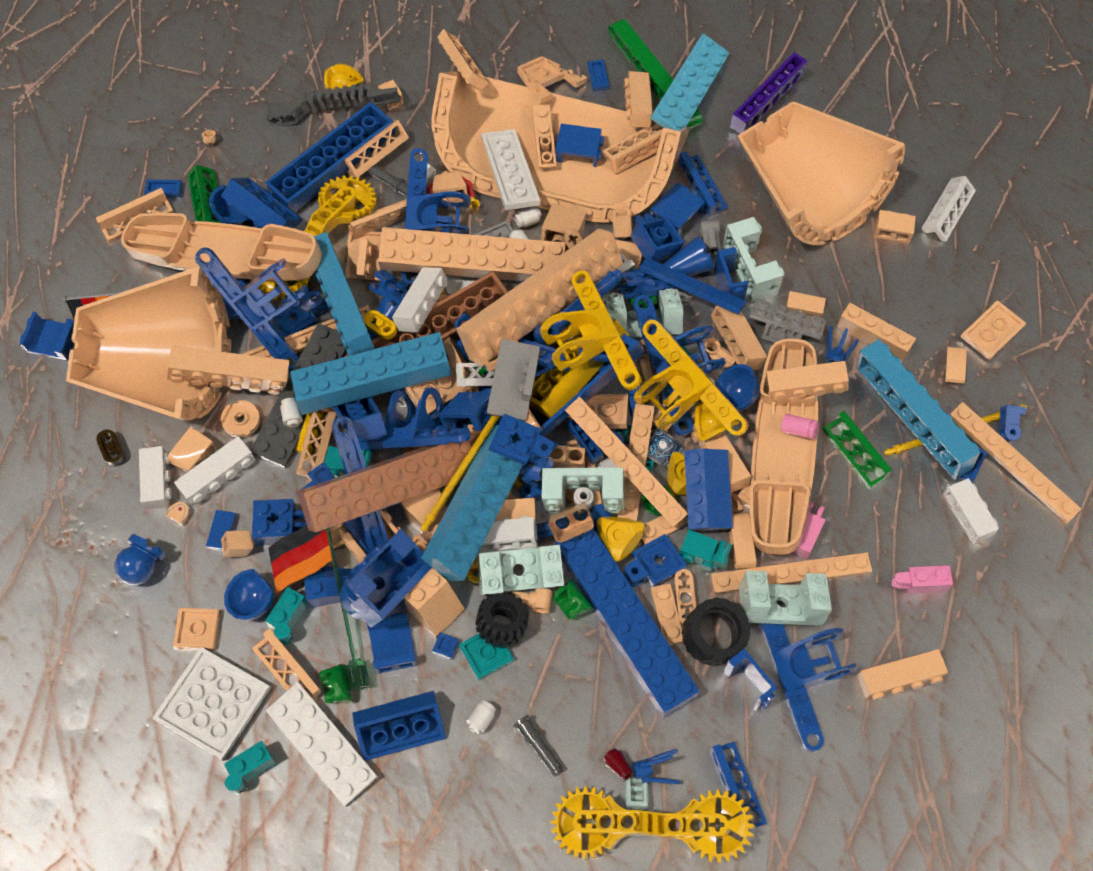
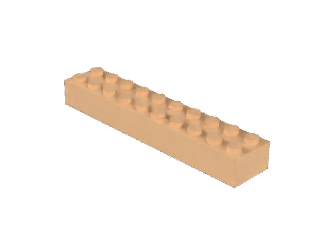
[379,227,565,281]
[456,229,623,366]

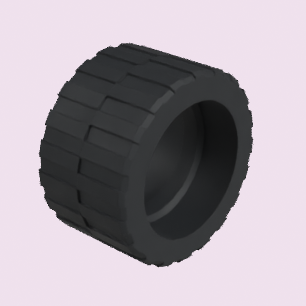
[681,598,750,666]

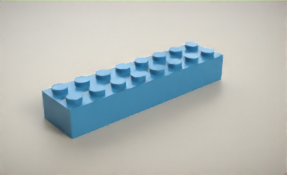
[314,232,375,356]
[290,332,451,415]
[856,339,980,480]
[421,425,523,581]

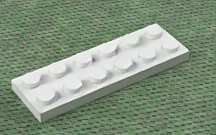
[481,129,540,210]
[266,682,378,807]

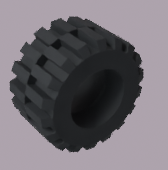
[475,591,529,648]

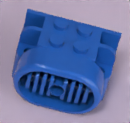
[340,529,432,627]

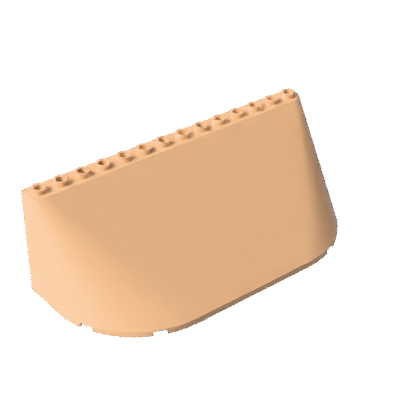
[432,71,690,223]

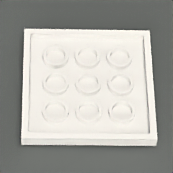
[153,647,271,761]

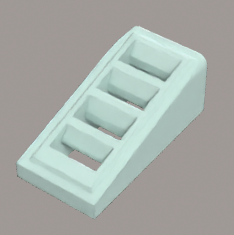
[625,766,648,811]

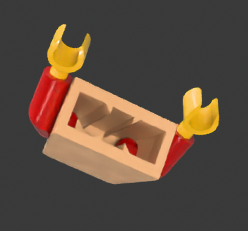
[426,171,480,212]

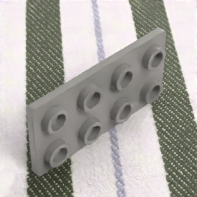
[749,299,826,343]
[487,339,540,421]

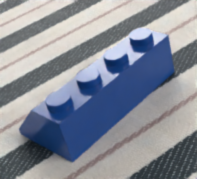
[221,177,303,228]
[333,397,387,441]
[684,448,733,532]
[352,690,446,761]

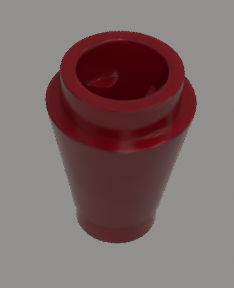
[604,748,633,781]

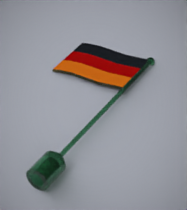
[268,526,370,691]

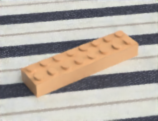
[437,29,488,91]

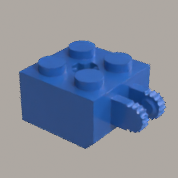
[631,213,685,261]
[252,499,307,546]

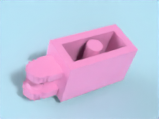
[791,501,826,560]
[891,565,953,594]

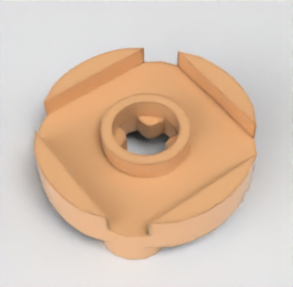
[221,400,260,438]

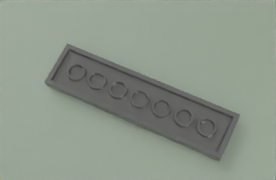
[250,323,348,468]

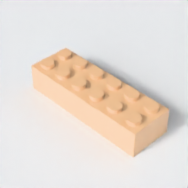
[167,345,289,395]

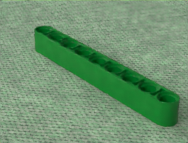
[608,18,703,130]

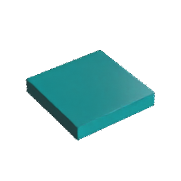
[459,633,514,681]

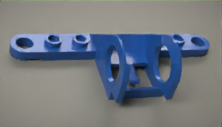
[401,148,471,286]
[195,247,308,372]
[633,295,726,437]
[357,387,471,450]
[332,417,401,552]
[760,623,858,752]

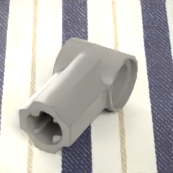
[699,220,721,256]

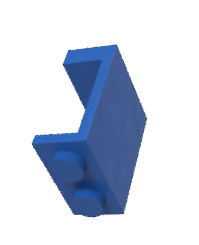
[555,123,604,167]
[650,182,705,235]
[714,247,749,300]
[19,311,74,361]
[438,392,492,431]
[366,613,417,675]
[724,649,778,711]

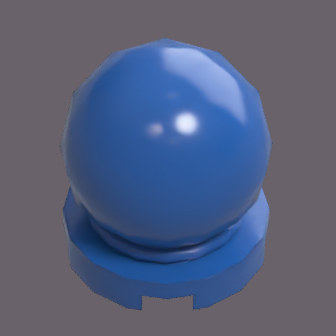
[114,534,166,586]

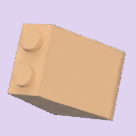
[541,204,587,252]
[401,488,446,542]
[404,568,465,638]

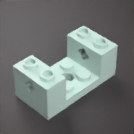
[723,217,784,303]
[604,288,683,338]
[542,467,625,514]
[476,545,564,595]
[739,570,832,626]

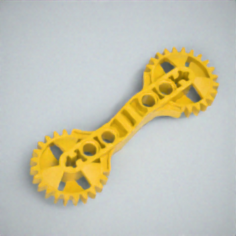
[250,175,376,300]
[550,786,755,864]

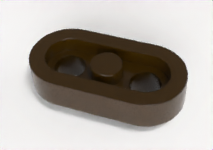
[96,429,124,465]

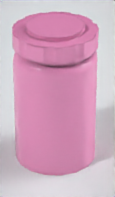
[781,414,820,440]

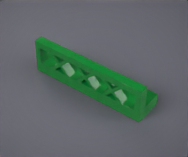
[187,165,221,223]
[823,411,892,489]

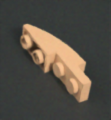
[532,104,556,168]

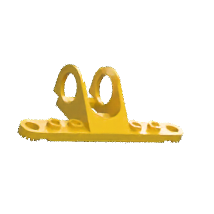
[540,270,642,391]
[634,320,748,436]

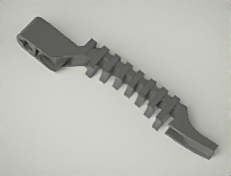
[267,83,401,126]

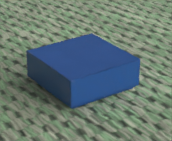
[432,633,459,660]

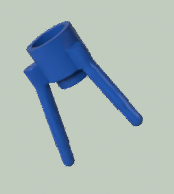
[825,326,859,363]
[633,749,680,784]

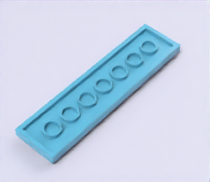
[650,33,729,130]

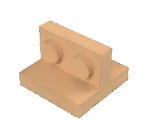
[345,239,381,282]

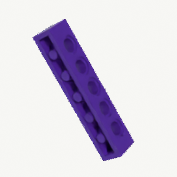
[730,52,808,134]

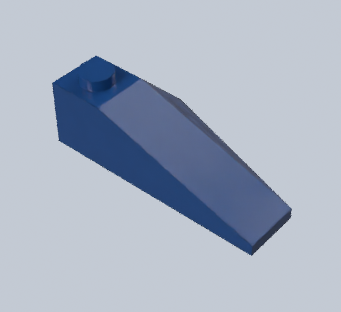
[304,566,377,608]

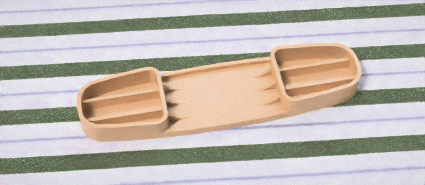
[121,213,322,280]
[750,339,818,555]

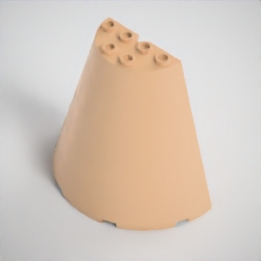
[737,101,905,245]
[66,267,231,420]

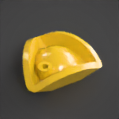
[324,64,364,90]
[695,401,739,441]
[667,452,687,495]
[597,517,644,562]

